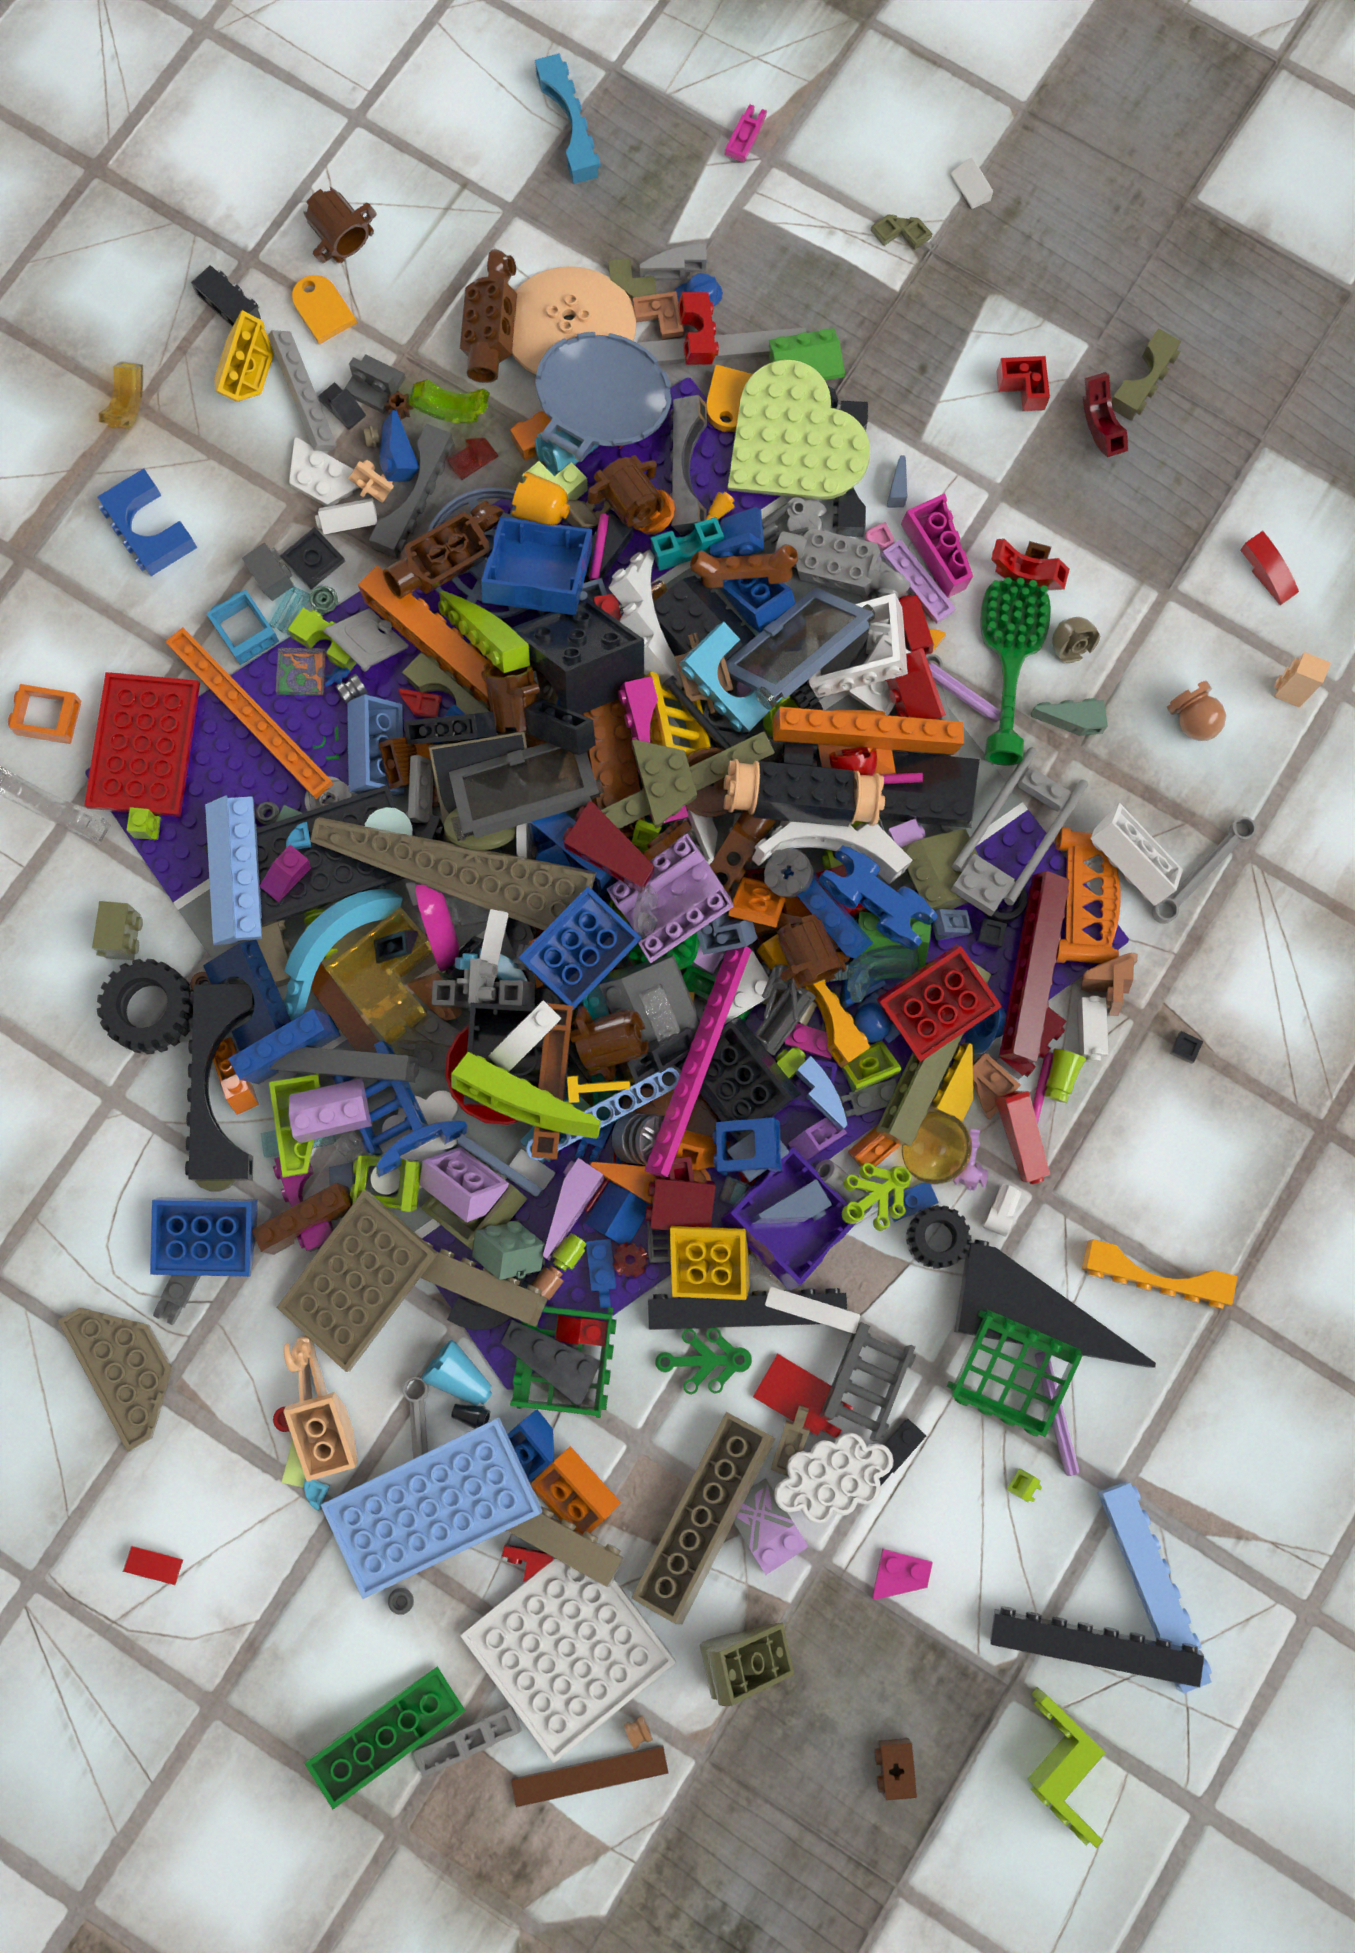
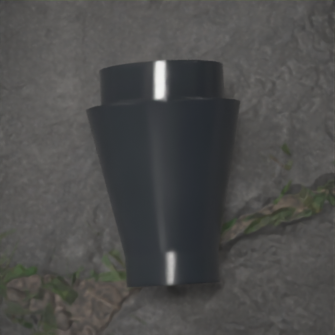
[451,1404,490,1429]

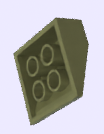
[901,828,978,911]
[421,1151,527,1251]

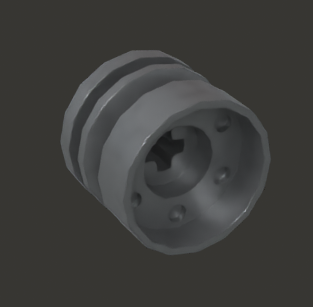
[612,1112,665,1166]

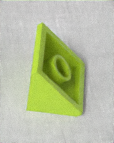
[842,1041,901,1092]

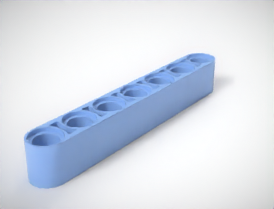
[526,1068,680,1160]

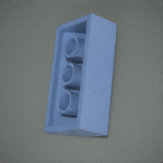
[347,694,404,795]

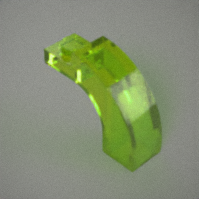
[408,379,490,423]

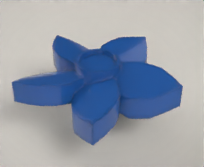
[324,666,350,687]

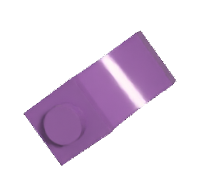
[788,1117,847,1161]

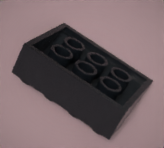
[879,751,980,828]
[679,1018,801,1142]

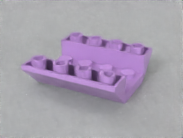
[607,834,734,963]

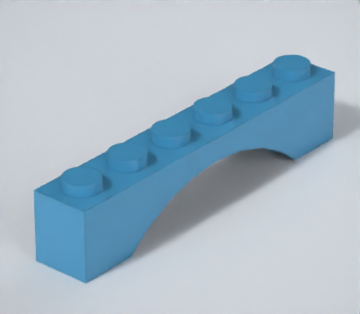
[535,53,601,184]

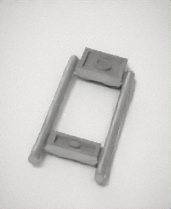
[951,747,1088,916]

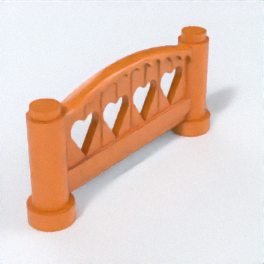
[1055,827,1121,964]

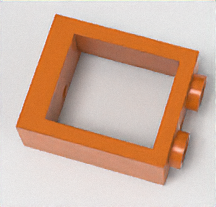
[8,684,82,744]

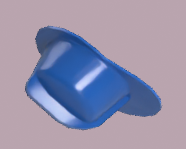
[674,273,723,307]
[966,1008,1007,1055]

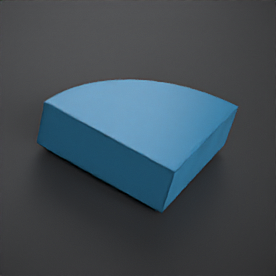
[286,822,311,849]

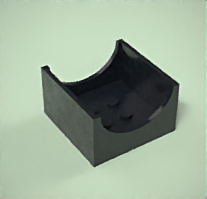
[511,598,644,715]

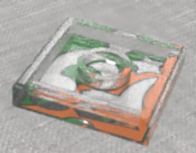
[276,648,326,695]

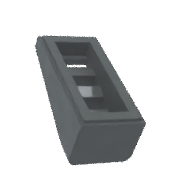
[647,1221,671,1263]

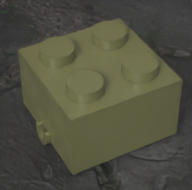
[92,901,143,961]

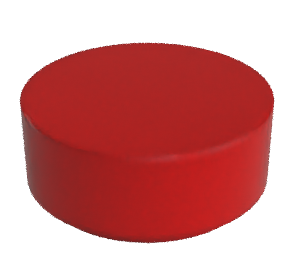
[273,1406,290,1432]

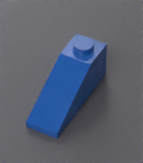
[379,410,420,482]

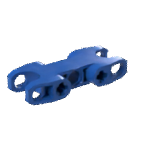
[818,845,938,950]

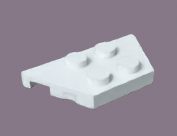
[289,437,360,507]

